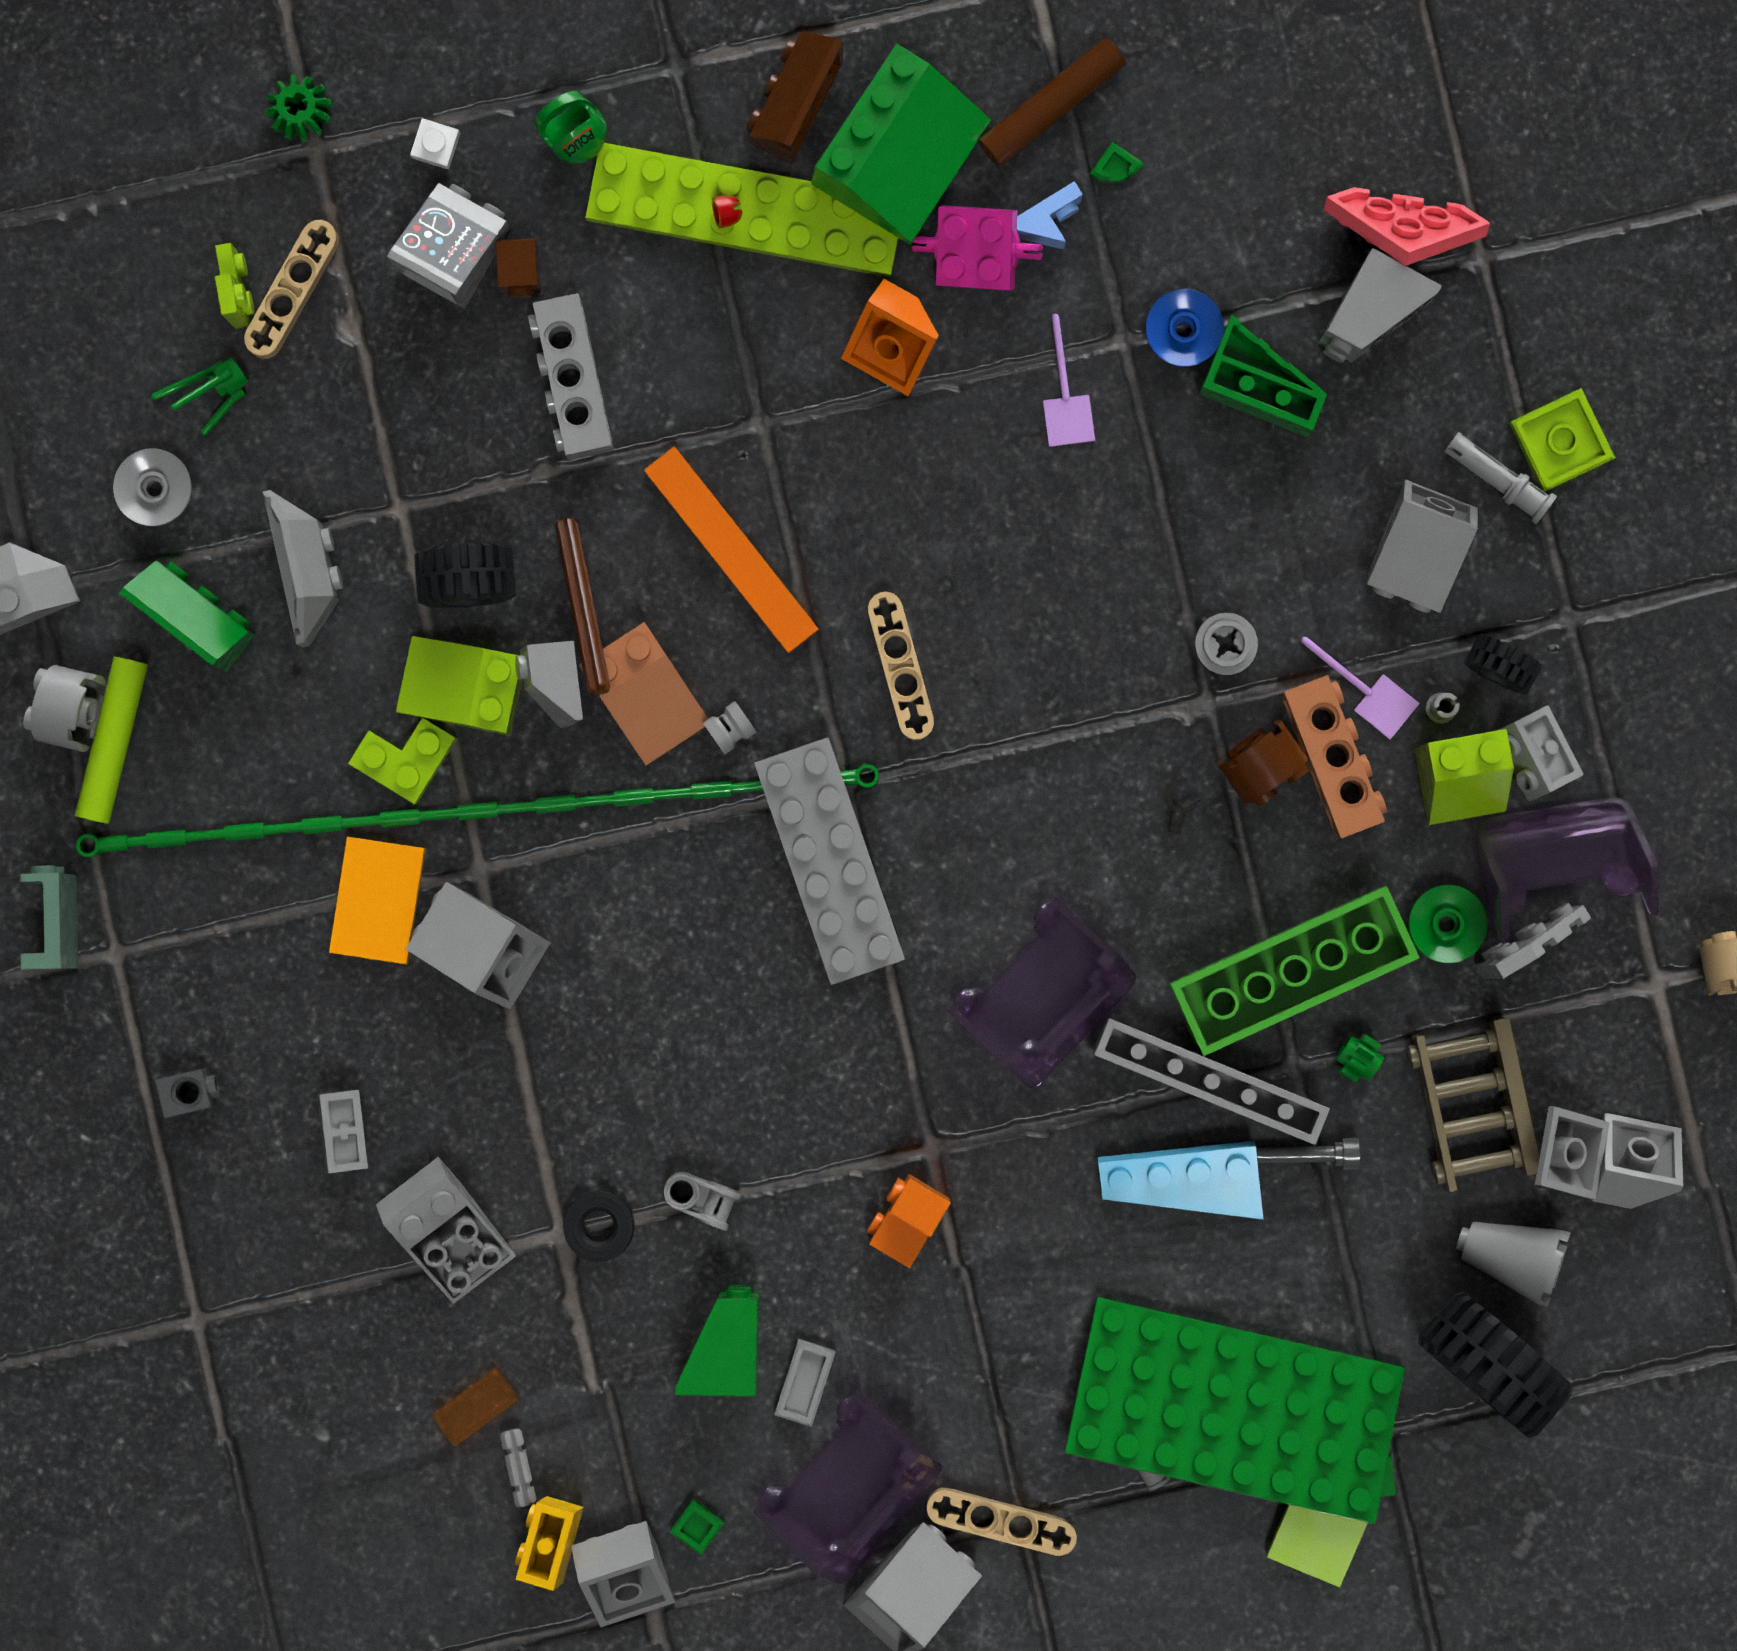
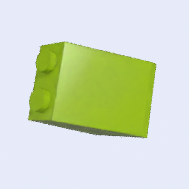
[1414,729,1514,825]

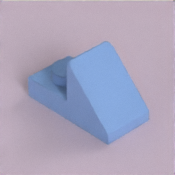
[1017,181,1083,249]

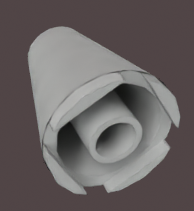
[1456,1222,1571,1308]

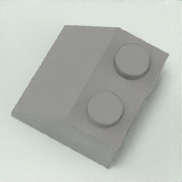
[571,1521,675,1627]

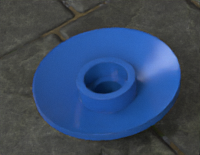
[1146,289,1224,367]

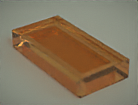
[432,1367,519,1447]

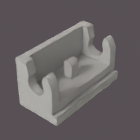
[317,1090,368,1173]

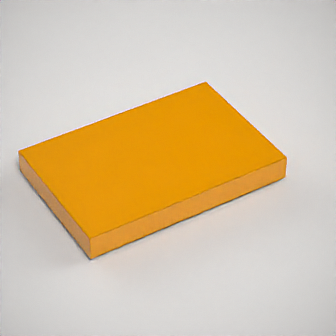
[329,837,426,964]

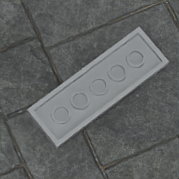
[754,737,905,985]

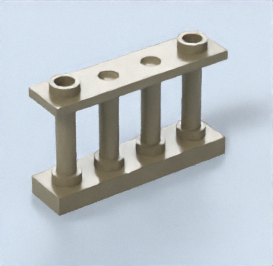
[1407,1017,1540,1192]

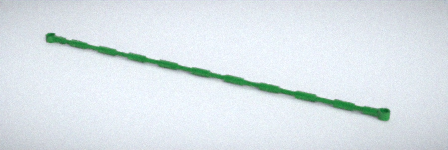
[76,764,879,858]

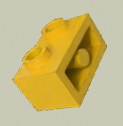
[515,1496,584,1591]

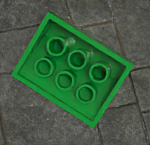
[811,43,991,245]

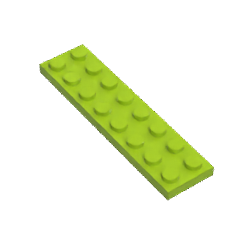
[585,143,898,278]

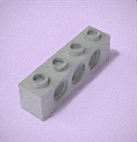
[528,293,614,461]

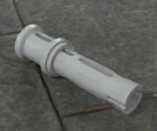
[1444,432,1557,524]

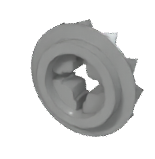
[1195,613,1258,676]

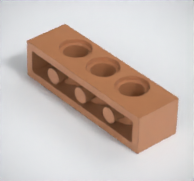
[1280,675,1387,840]

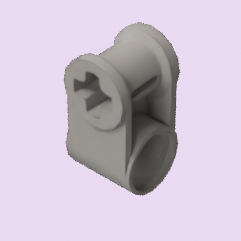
[664,1172,742,1231]

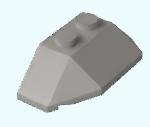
[262,490,343,648]
[0,542,80,635]

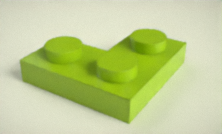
[215,243,255,329]
[348,718,457,805]

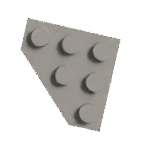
[1475,902,1591,979]

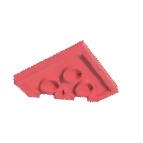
[1324,187,1490,266]

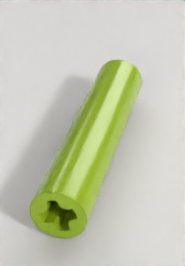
[74,656,148,824]

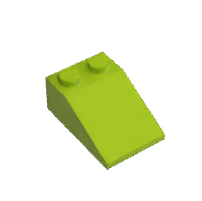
[396,636,523,736]

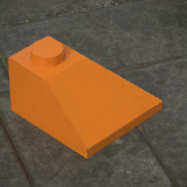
[841,279,939,396]

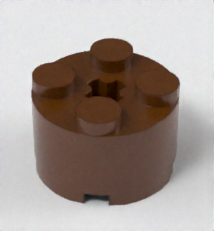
[1216,719,1309,807]

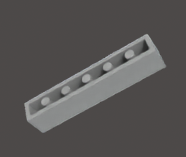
[1092,1018,1330,1145]

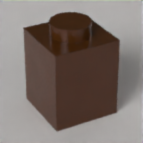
[495,238,541,300]

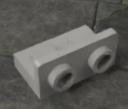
[1499,705,1584,801]

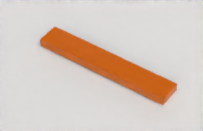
[644,446,819,654]

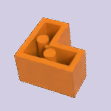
[866,1174,951,1268]

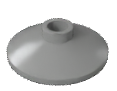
[113,448,192,527]

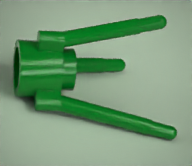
[151,357,249,436]

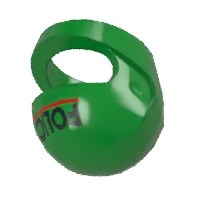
[533,90,607,164]

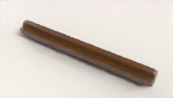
[555,518,610,696]

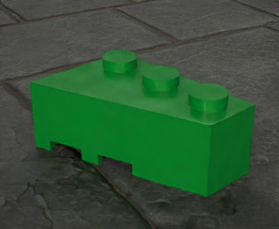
[1199,315,1327,437]

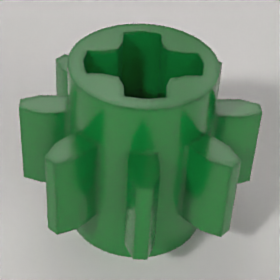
[1335,1034,1384,1083]

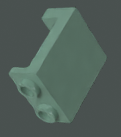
[20,865,78,970]

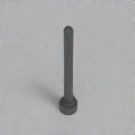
[1177,1138,1360,1170]

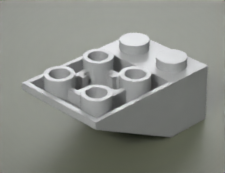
[376,1157,516,1304]

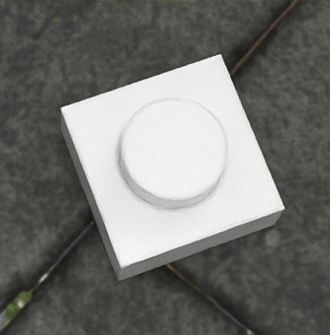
[410,118,461,170]

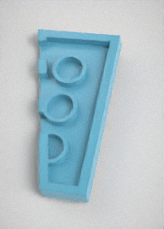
[1098,1141,1264,1220]

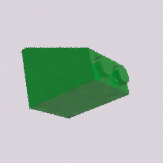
[675,1285,760,1396]

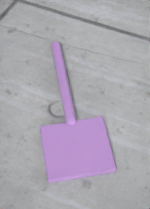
[1043,314,1095,447]
[1301,637,1420,740]

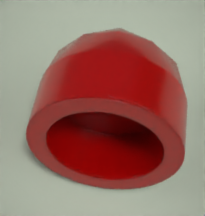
[712,195,743,229]

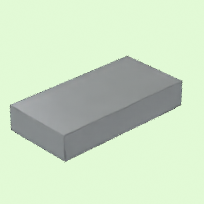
[774,1339,836,1427]

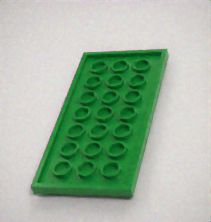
[1064,1297,1405,1524]

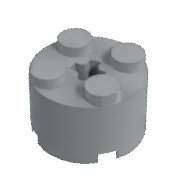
[23,665,106,752]

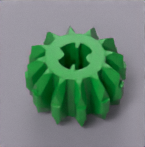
[265,74,333,142]

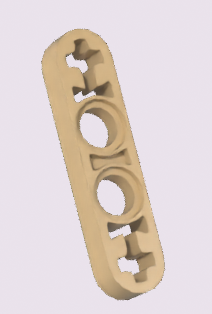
[244,220,339,359]
[868,592,934,741]
[926,1487,1077,1556]

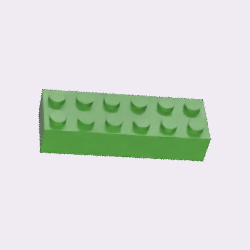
[1167,886,1420,1056]

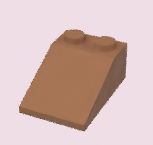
[579,622,708,766]

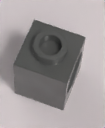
[155,1068,220,1118]

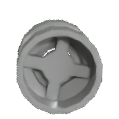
[703,701,757,754]

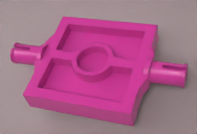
[912,206,1043,290]

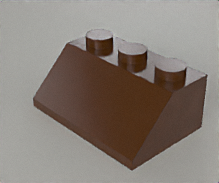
[747,31,843,164]

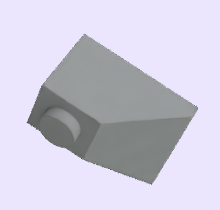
[515,641,583,728]
[1535,1106,1610,1200]
[1592,1113,1683,1209]

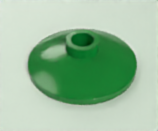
[1408,885,1488,963]

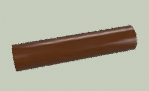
[978,37,1126,168]

